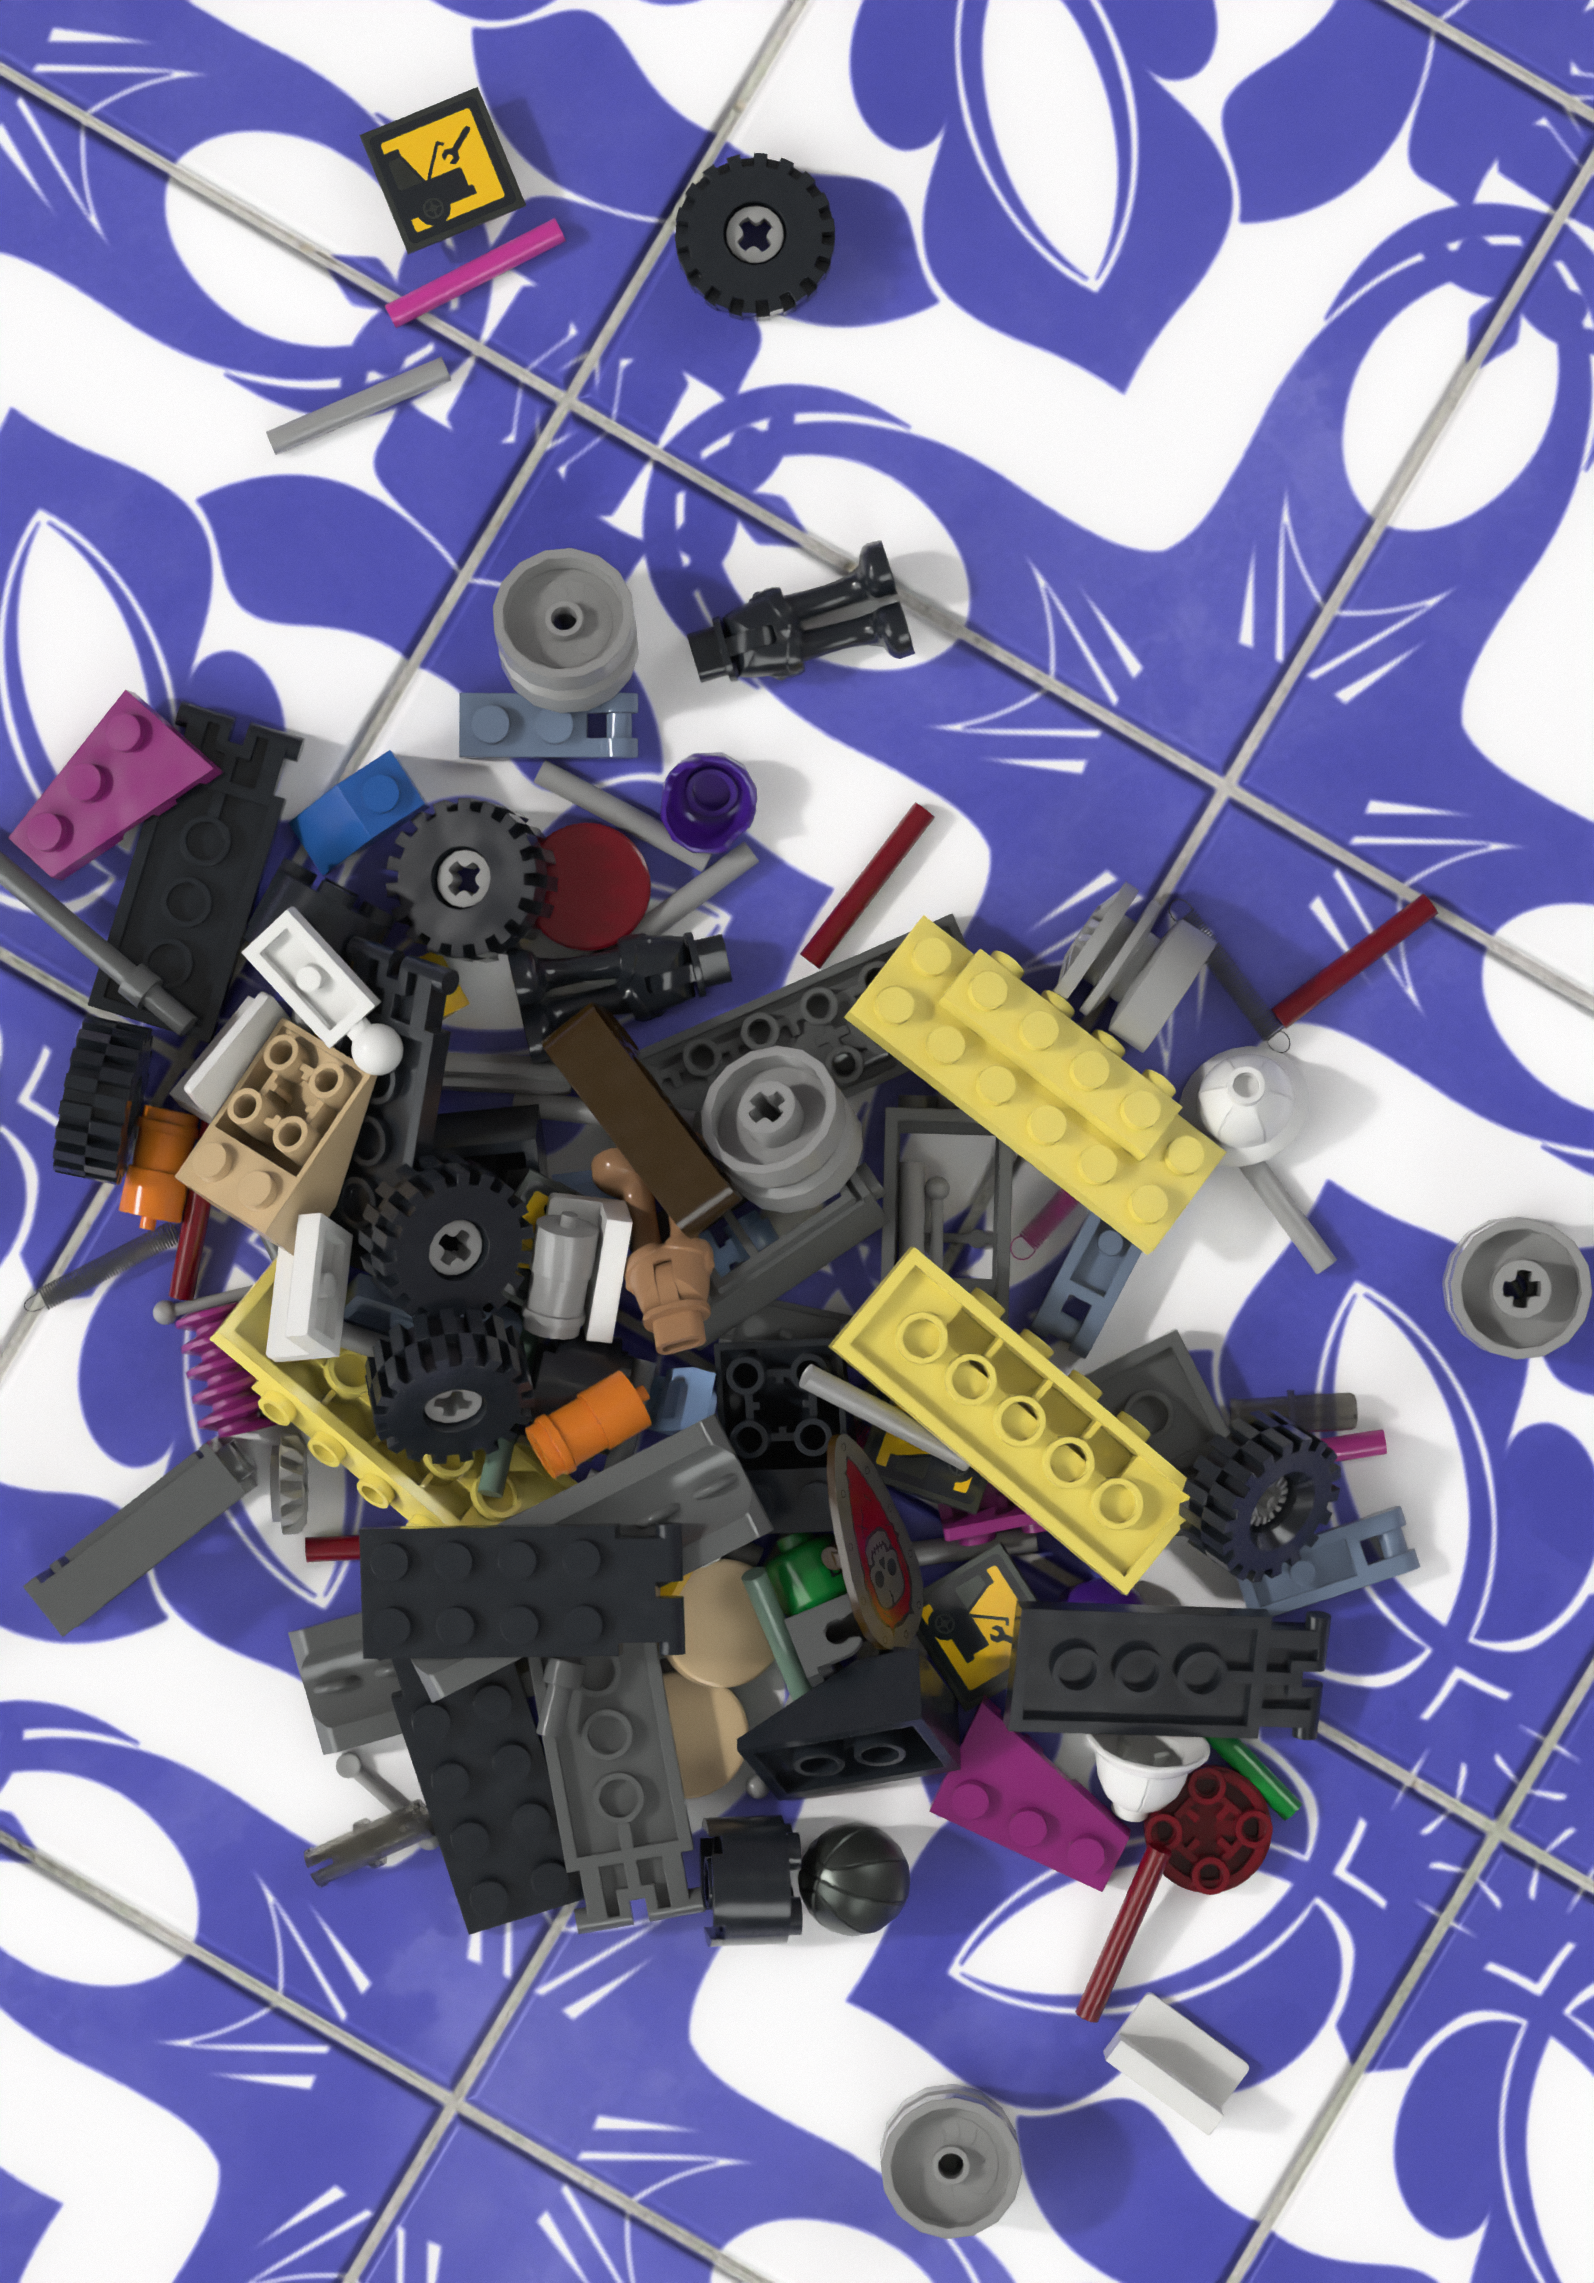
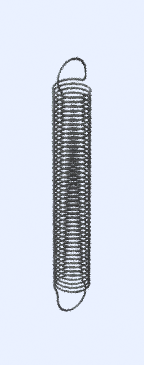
[1168,899,1291,1053]
[24,1221,182,1312]

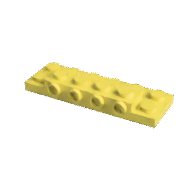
[844,915,1227,1255]
[828,1247,1190,1595]
[210,1257,578,1526]

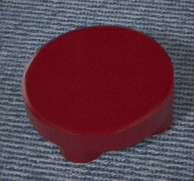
[534,823,652,951]
[1143,1764,1273,1895]

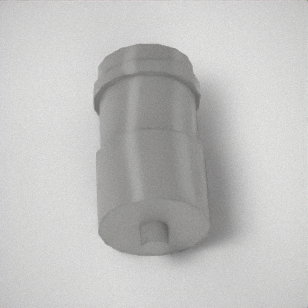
[521,1211,600,1340]

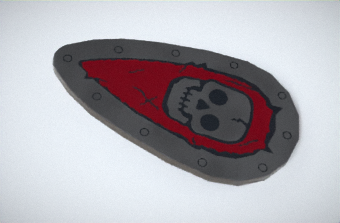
[821,1433,923,1651]

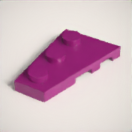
[8,689,223,881]
[929,1695,1131,1892]

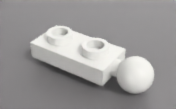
[241,906,403,1075]

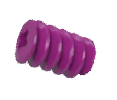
[175,1302,279,1438]

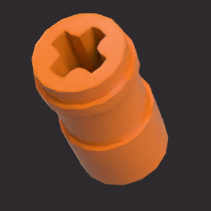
[118,1104,200,1231]
[525,1370,652,1479]

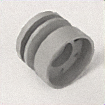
[1053,881,1217,1053]

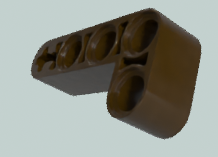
[541,1002,743,1239]

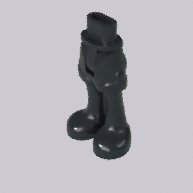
[687,540,915,683]
[507,932,732,1064]

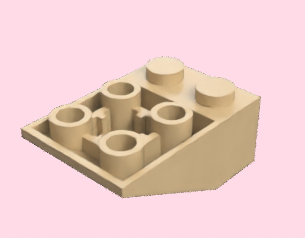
[175,1017,377,1256]

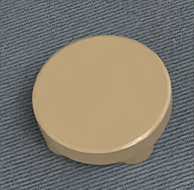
[657,1559,784,1688]
[663,1670,749,1799]

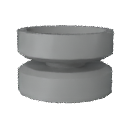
[493,548,639,713]
[701,1046,863,1213]
[1442,1216,1592,1360]
[880,2084,1022,2239]

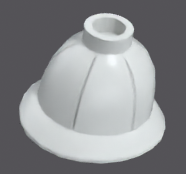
[1179,1046,1310,1167]
[1086,1734,1210,1822]

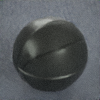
[798,1822,911,1937]

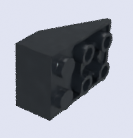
[714,1337,857,1534]

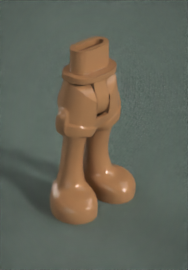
[591,1132,715,1355]

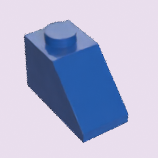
[288,750,430,877]

